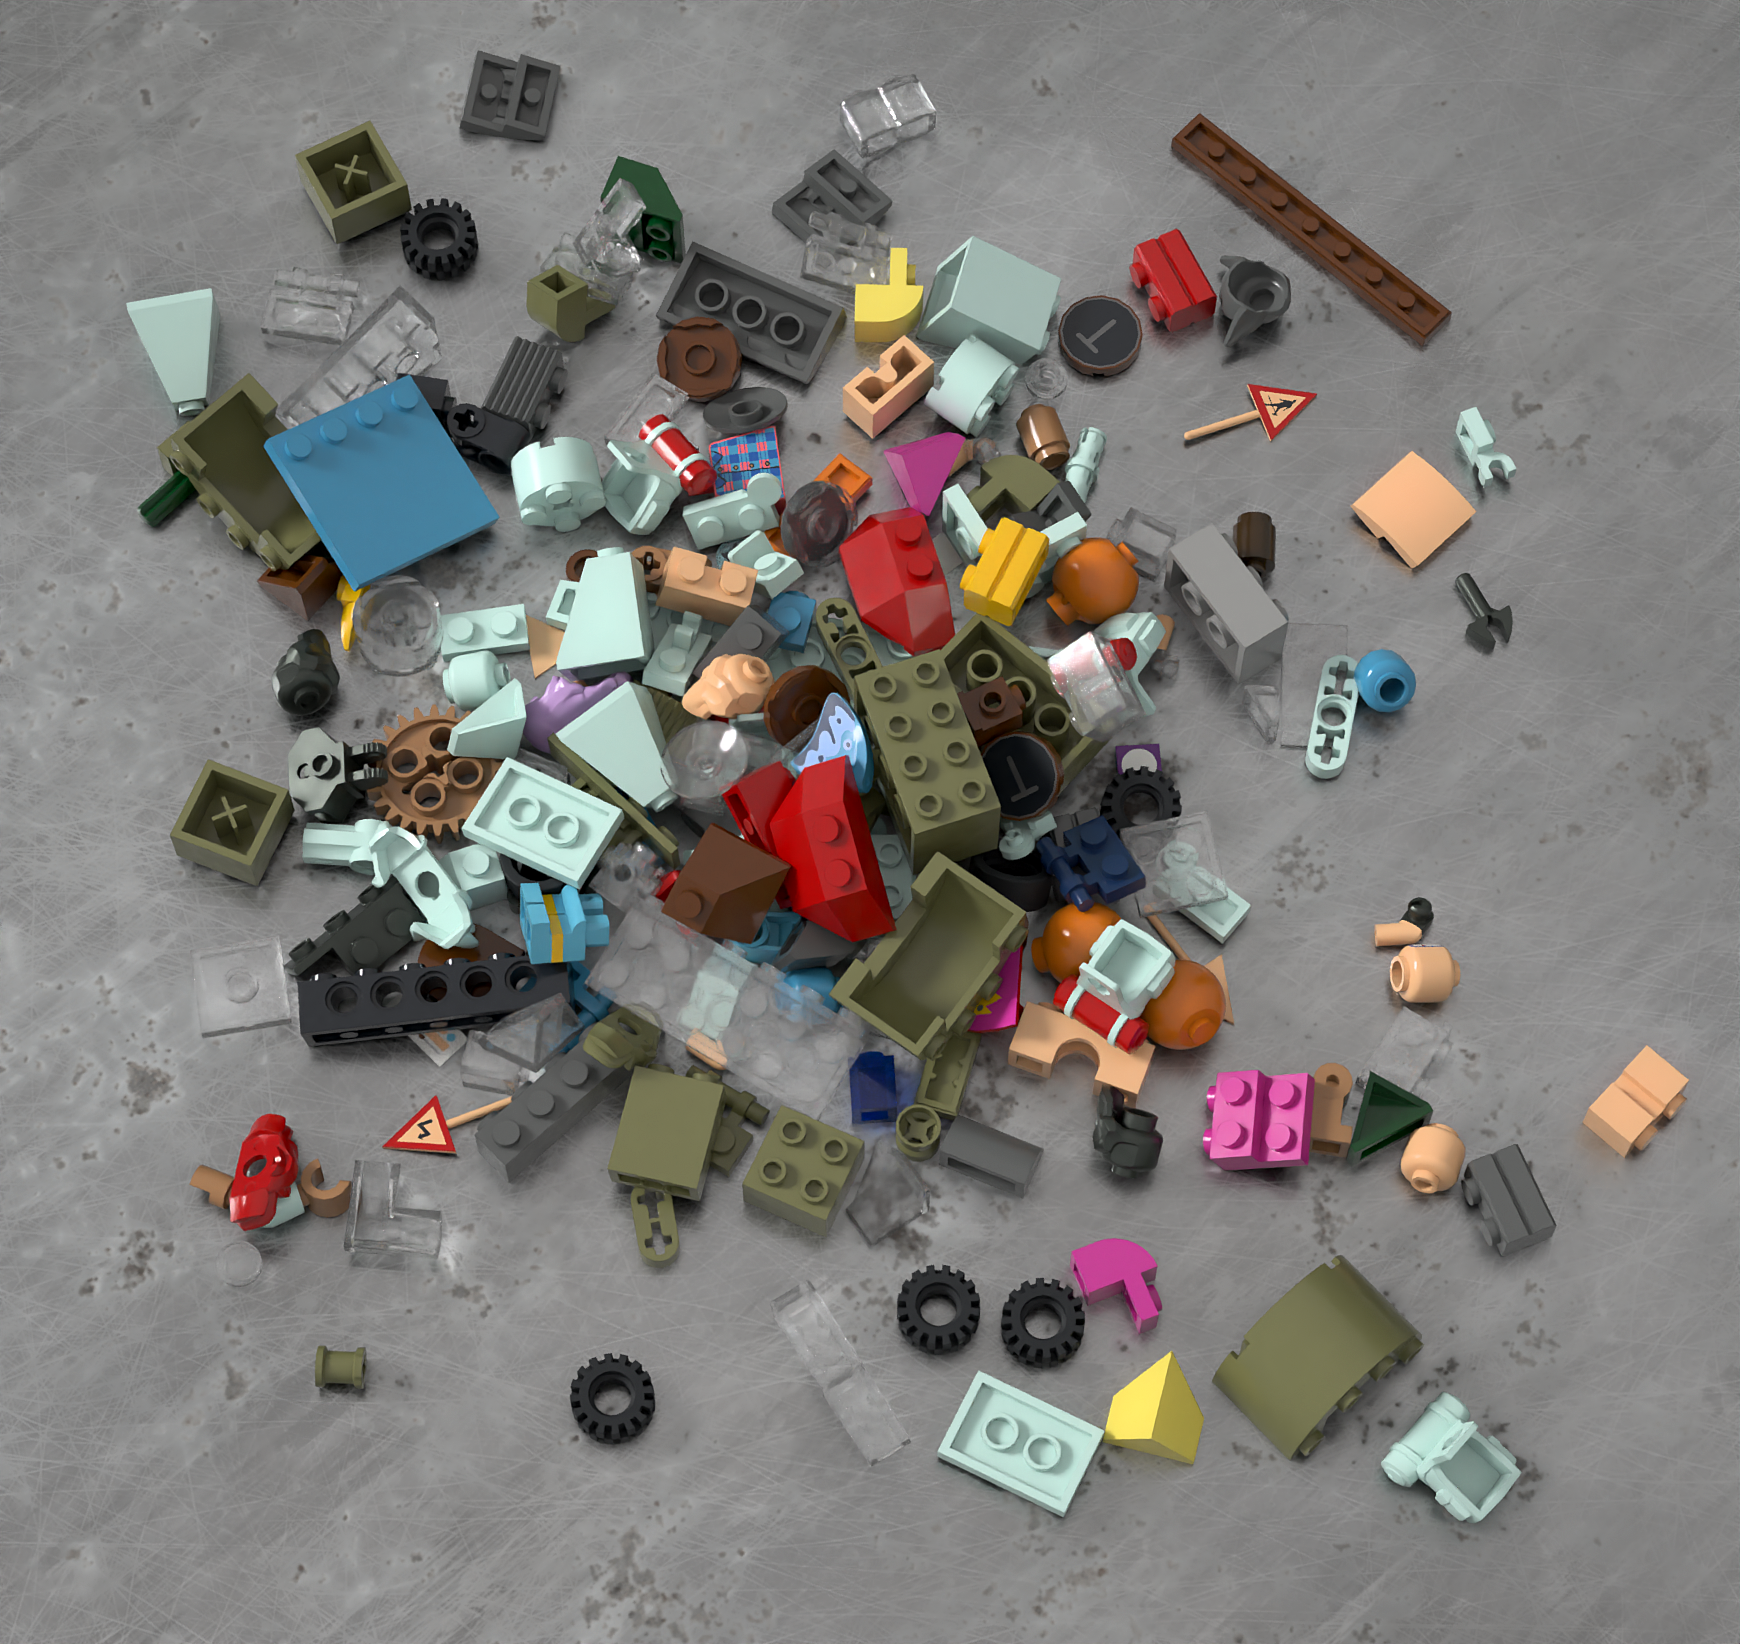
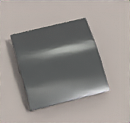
[459,50,560,140]
[772,149,893,264]

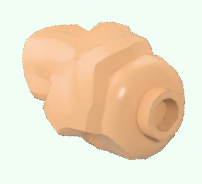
[682,654,775,720]

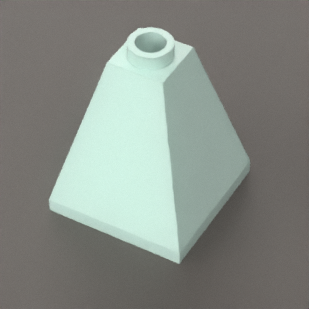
[126,288,220,416]
[556,681,680,812]

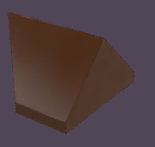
[257,554,343,621]

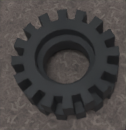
[400,198,478,281]
[1100,766,1182,851]
[897,1265,980,1355]
[1001,1278,1085,1368]
[570,1353,655,1444]

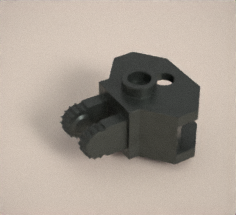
[288,727,388,824]

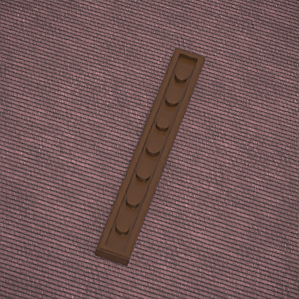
[1171,113,1452,346]

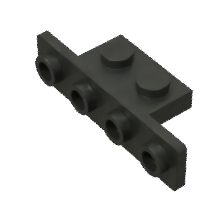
[283,872,427,976]

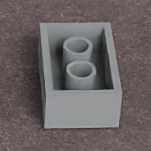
[1164,523,1289,685]

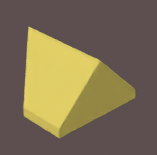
[1103,1351,1204,1464]

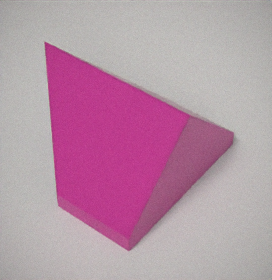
[883,432,965,516]

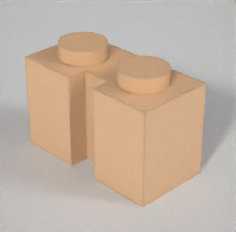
[843,335,934,439]
[655,547,758,626]
[1582,1045,1689,1158]

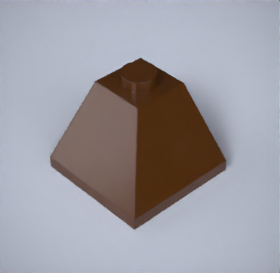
[661,822,792,944]

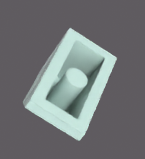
[418,843,508,924]

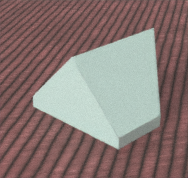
[447,678,527,760]

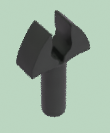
[1455,573,1513,650]

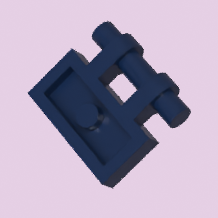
[1036,815,1146,912]

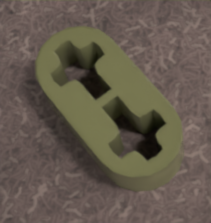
[631,1187,680,1268]

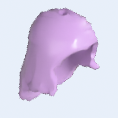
[523,671,633,754]

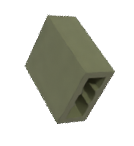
[607,1063,727,1201]

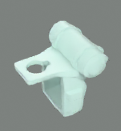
[1381,1392,1522,1523]

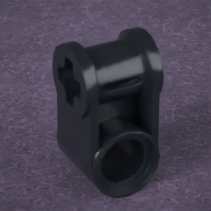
[447,403,532,476]

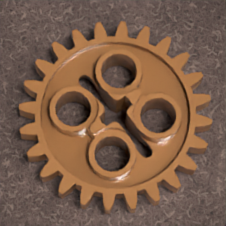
[367,704,505,844]

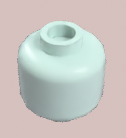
[443,650,511,711]

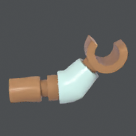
[189,1158,354,1228]

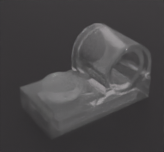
[572,178,646,278]

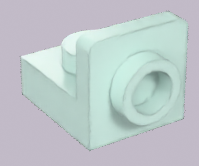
[728,530,804,599]

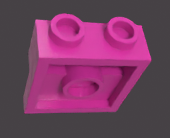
[1203,1070,1315,1171]

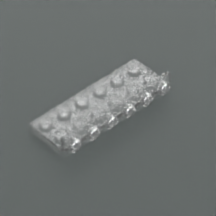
[584,894,869,1121]

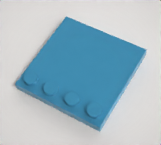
[263,374,500,592]

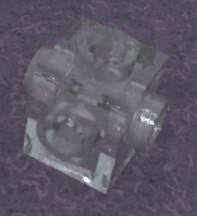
[589,841,666,913]

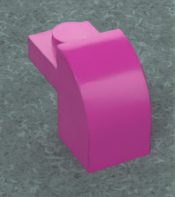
[1070,1238,1162,1334]

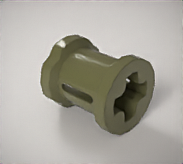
[315,1345,367,1389]

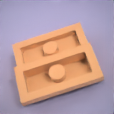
[1350,451,1477,569]

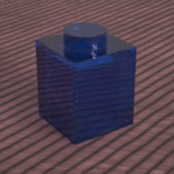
[848,1051,897,1124]

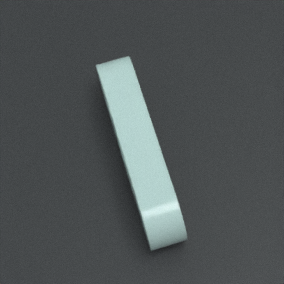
[1305,655,1359,779]

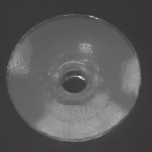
[660,721,749,800]

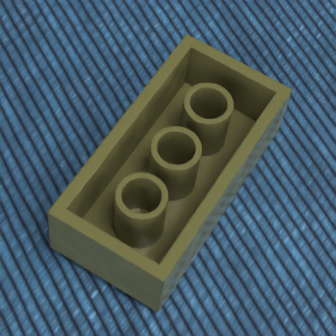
[940,613,1115,795]

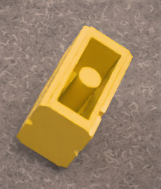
[960,517,1050,627]

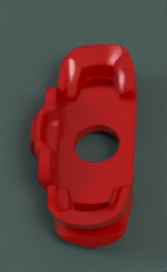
[229,1114,299,1231]

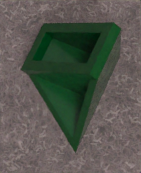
[1346,1071,1434,1167]

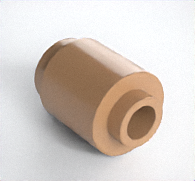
[1016,404,1070,470]

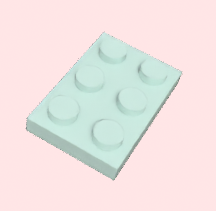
[462,757,624,890]
[937,1370,1105,1517]

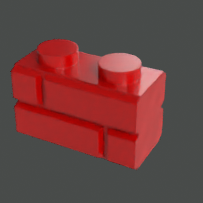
[1129,229,1217,333]

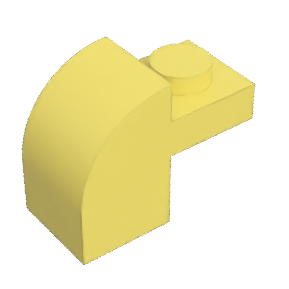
[854,248,923,342]

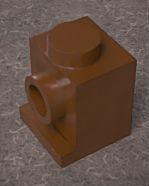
[957,676,1026,747]

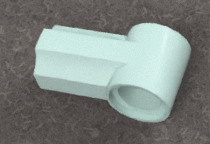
[302,819,393,875]

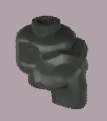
[271,629,340,716]
[1092,1085,1163,1178]

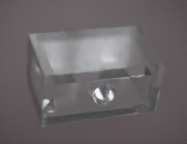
[1047,632,1146,742]

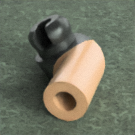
[1374,897,1434,946]

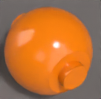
[1046,537,1139,626]
[1031,902,1121,983]
[1140,960,1226,1050]

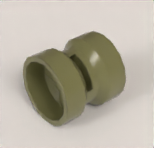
[896,1104,941,1162]

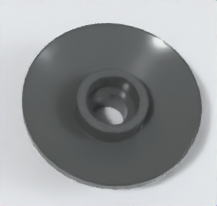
[703,387,788,435]

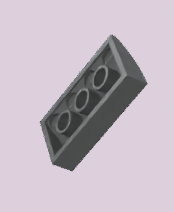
[656,241,847,385]

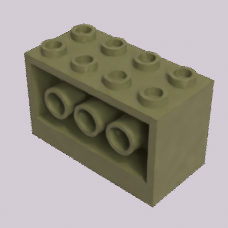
[854,649,1001,875]

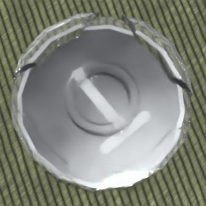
[780,481,858,568]

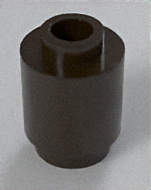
[1232,512,1276,578]

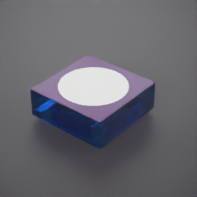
[1115,744,1162,775]

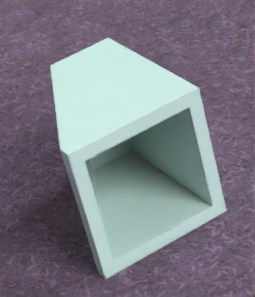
[916,236,1061,365]
[556,547,655,682]

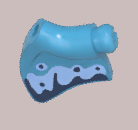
[790,693,874,793]

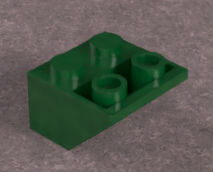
[600,156,686,264]

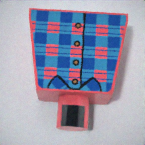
[688,426,786,516]

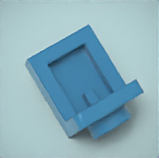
[768,591,817,653]

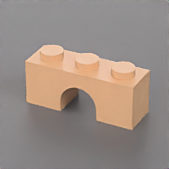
[1008,1001,1155,1108]

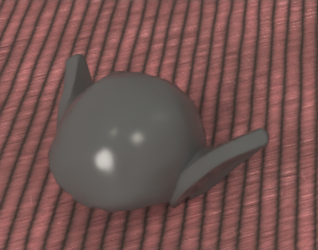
[1219,255,1291,347]

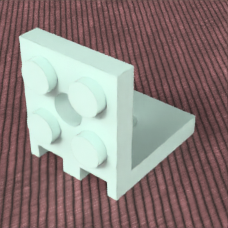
[942,484,1087,598]

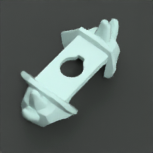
[368,821,479,949]

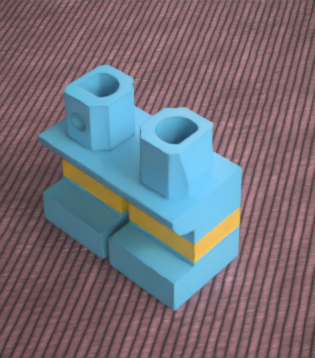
[520,883,610,964]

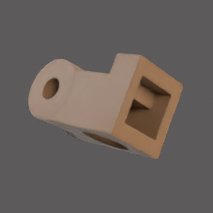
[1309,1063,1353,1158]

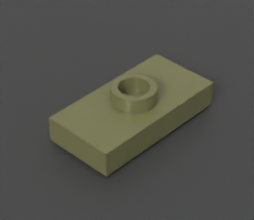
[913,1031,982,1121]

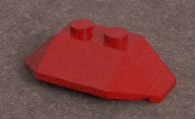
[839,507,955,657]
[769,755,897,942]

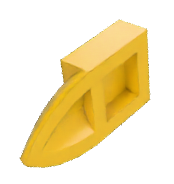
[337,575,373,652]

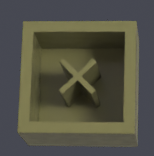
[295,120,412,244]
[170,759,295,886]
[742,1105,865,1237]

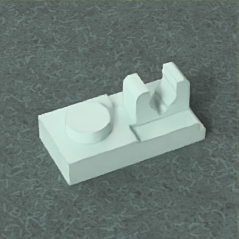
[642,611,713,697]

